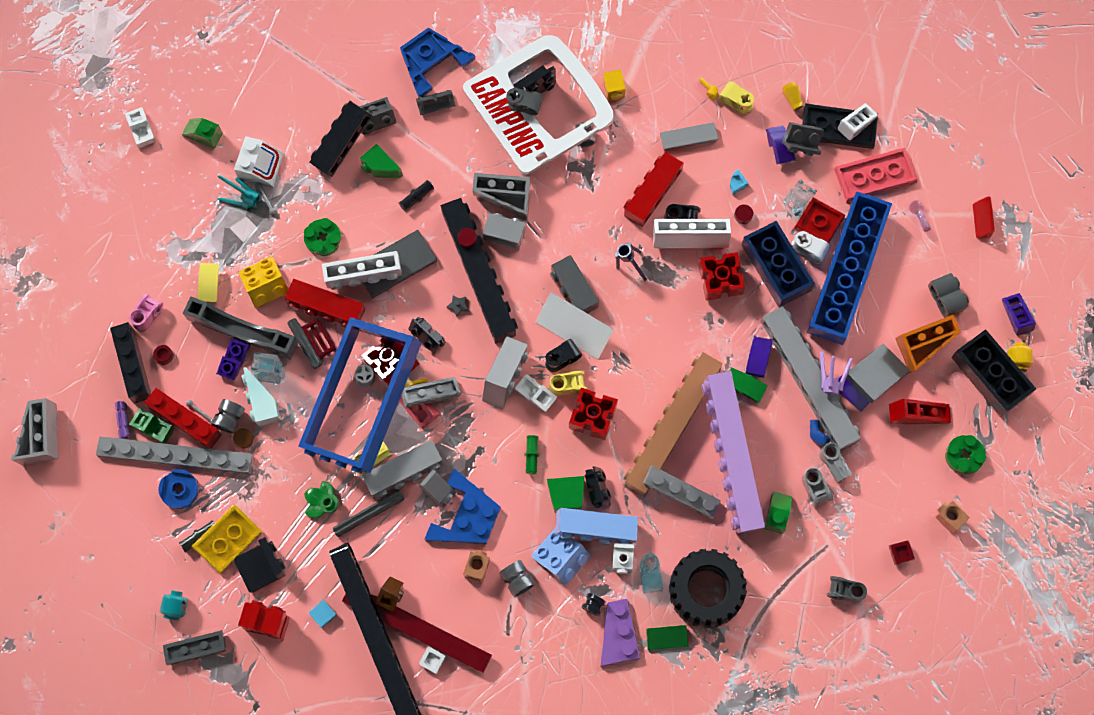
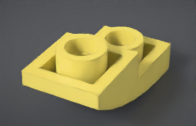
[197,263,219,302]

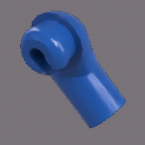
[810,420,830,446]

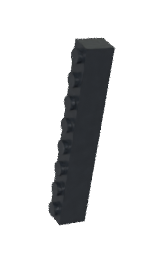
[440,198,518,344]

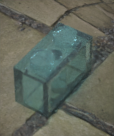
[251,352,285,384]

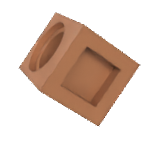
[935,501,970,534]
[463,550,490,583]

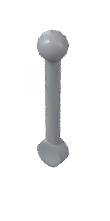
[255,182,276,215]
[186,400,213,423]

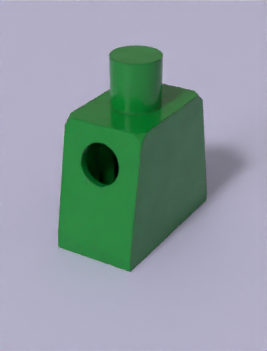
[547,476,584,513]

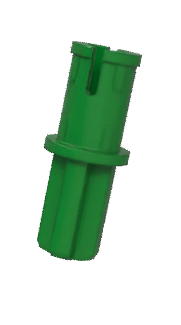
[524,435,540,475]

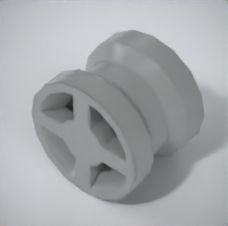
[355,365,375,387]

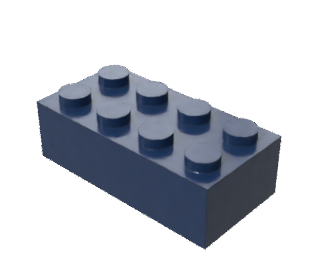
[741,220,815,308]

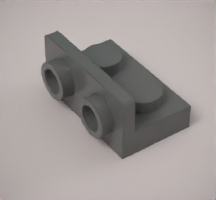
[360,97,396,135]
[782,122,824,156]

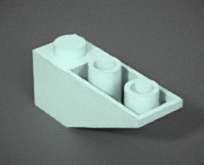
[242,367,281,427]

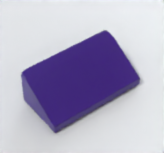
[838,374,870,412]

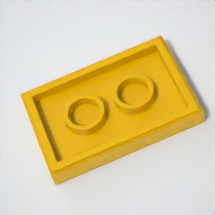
[192,504,262,574]

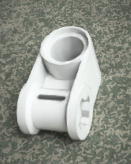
[791,231,830,264]

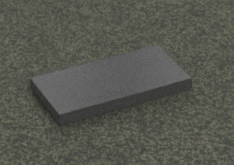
[363,230,437,299]

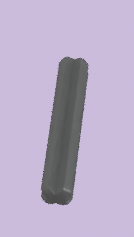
[287,318,322,369]

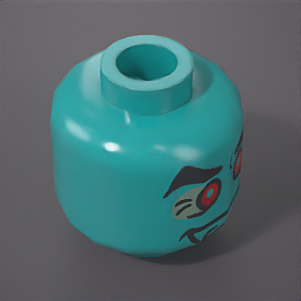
[160,590,188,621]

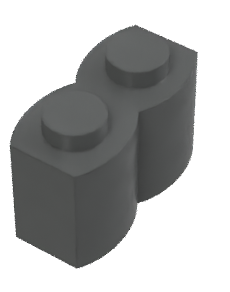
[928,273,969,318]

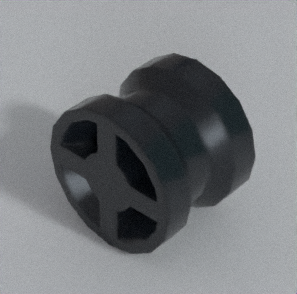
[581,593,606,616]

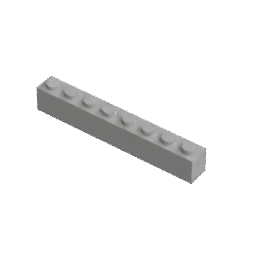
[761,306,861,452]

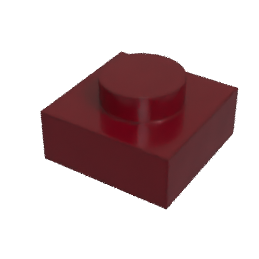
[888,540,915,565]

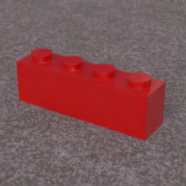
[623,151,684,227]
[284,278,366,328]
[144,388,222,449]

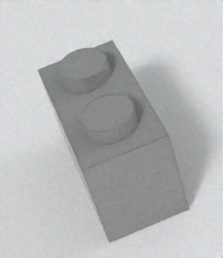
[482,213,526,250]

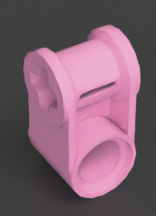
[129,293,164,332]

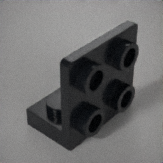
[514,65,556,94]

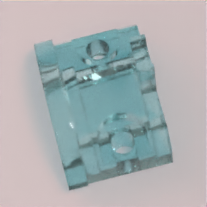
[782,179,817,217]

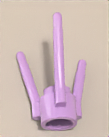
[820,351,853,395]

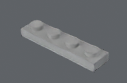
[642,466,721,518]

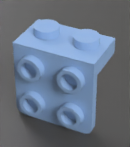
[532,529,591,586]

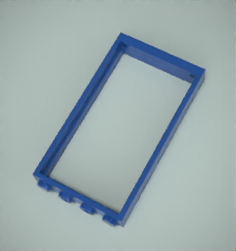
[298,317,422,474]

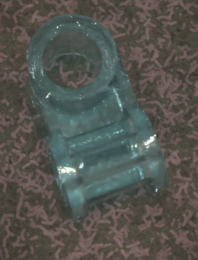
[640,553,663,593]

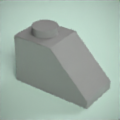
[420,470,454,507]

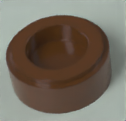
[233,428,254,449]

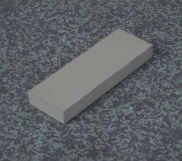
[660,122,718,151]
[401,377,461,408]

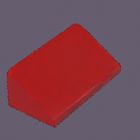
[972,196,995,239]

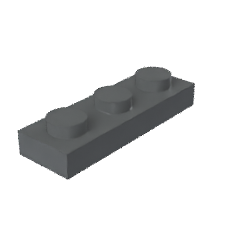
[162,630,227,666]

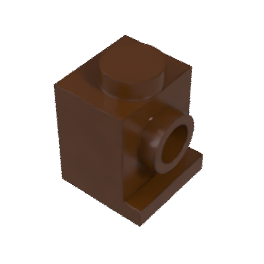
[376,576,404,612]

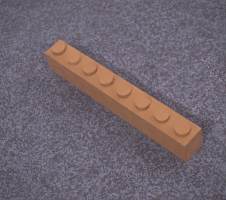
[623,352,723,497]

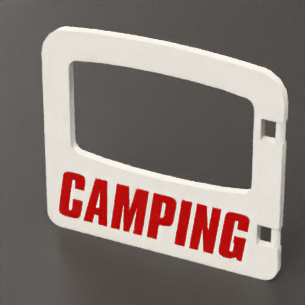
[463,35,614,174]

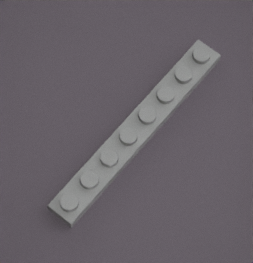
[96,436,253,474]

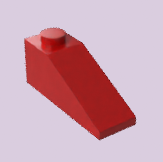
[889,398,951,425]

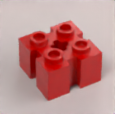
[699,252,745,301]
[362,338,420,386]
[569,387,618,441]
[238,600,290,641]

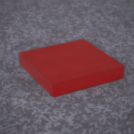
[794,197,846,244]

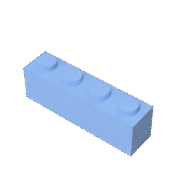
[555,508,638,544]

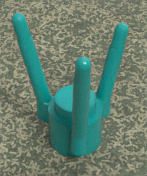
[217,175,260,209]

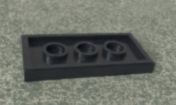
[802,103,878,149]

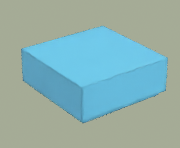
[308,599,337,628]

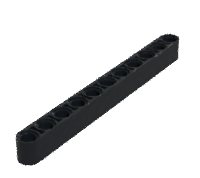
[329,542,422,715]

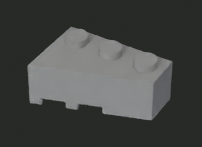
[472,173,531,218]
[482,337,529,409]
[11,398,58,465]

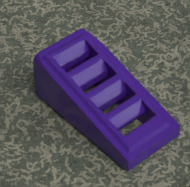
[1002,293,1036,336]

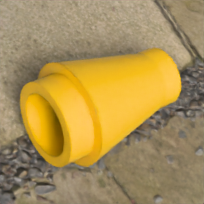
[782,82,803,111]

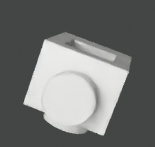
[612,543,634,574]

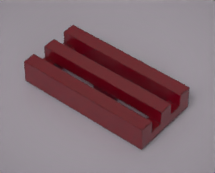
[301,318,337,360]

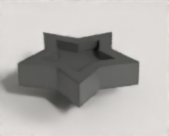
[447,295,468,317]

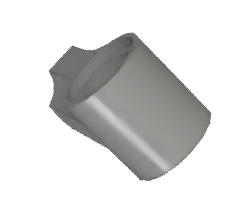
[819,443,852,483]

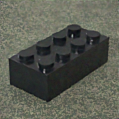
[951,329,1036,417]

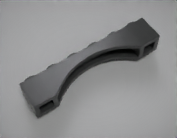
[183,296,298,360]

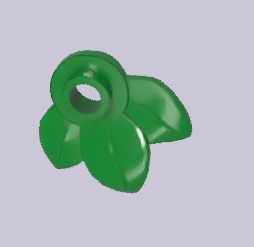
[304,481,339,518]

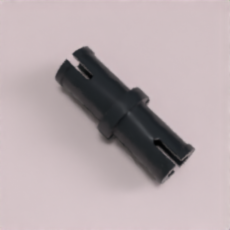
[398,180,434,212]

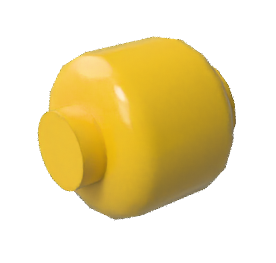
[1007,342,1033,372]

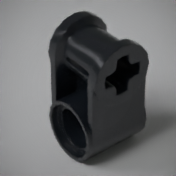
[664,204,701,219]
[545,339,582,372]

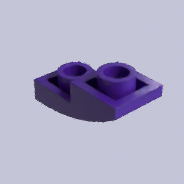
[766,125,796,165]
[745,336,773,378]
[216,339,250,380]

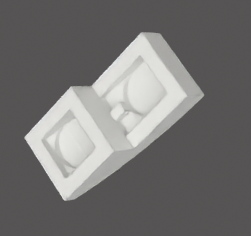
[125,107,156,149]
[514,374,557,412]
[419,628,449,674]

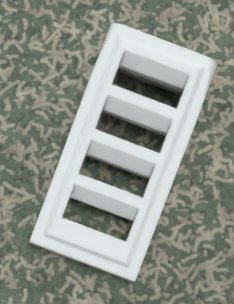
[838,103,878,140]

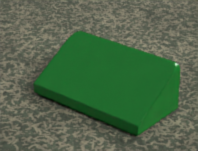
[646,625,688,650]

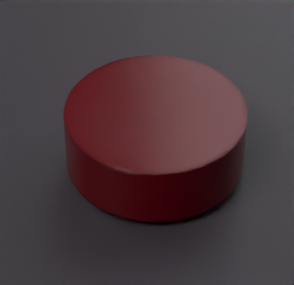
[734,204,754,224]
[457,228,477,248]
[153,345,174,365]

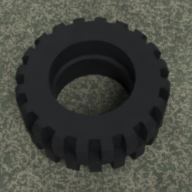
[669,548,747,628]

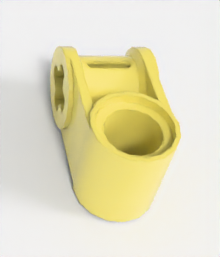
[718,81,754,114]
[549,371,587,396]

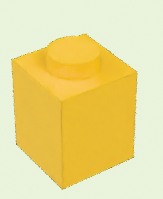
[603,69,626,100]

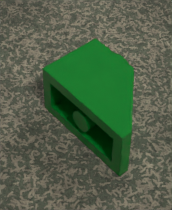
[182,118,223,149]
[360,144,403,178]
[763,491,792,534]

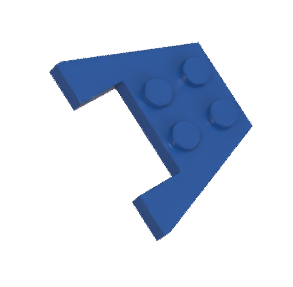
[400,27,476,99]
[424,469,501,544]

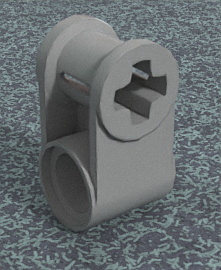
[802,468,833,508]

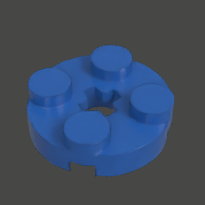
[158,469,199,509]

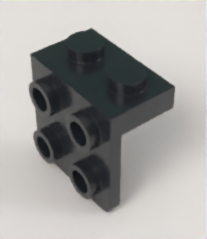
[234,537,286,593]

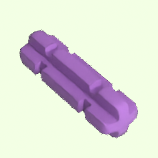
[115,401,130,439]

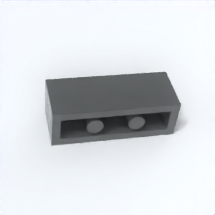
[550,255,599,314]

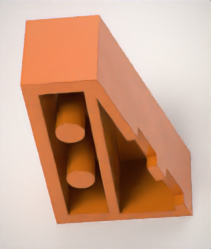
[895,314,961,374]

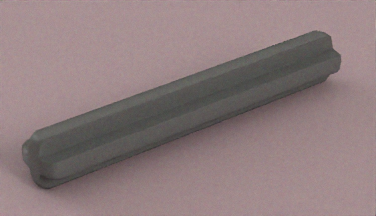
[332,490,404,537]

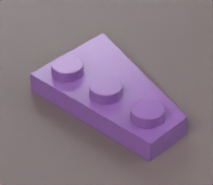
[600,599,640,667]

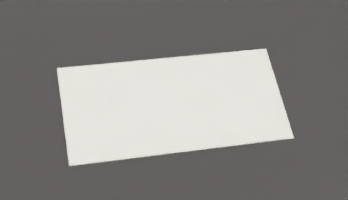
[536,292,614,359]

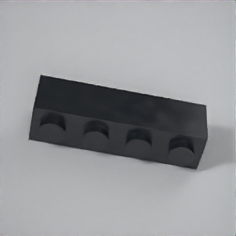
[309,100,373,177]
[110,322,151,404]

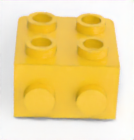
[239,257,288,308]

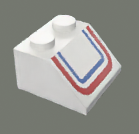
[234,136,284,187]

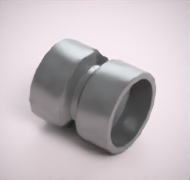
[211,399,245,434]
[499,560,535,597]

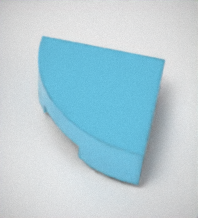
[730,169,749,195]

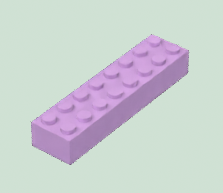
[702,371,765,534]

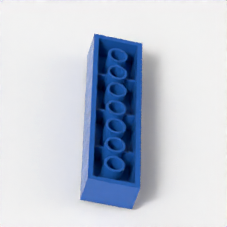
[807,191,892,345]

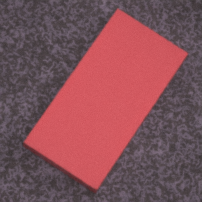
[834,148,918,202]

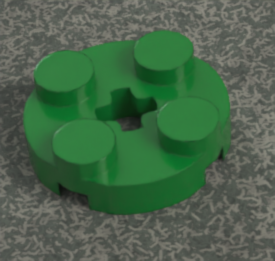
[303,218,342,256]
[945,435,986,475]

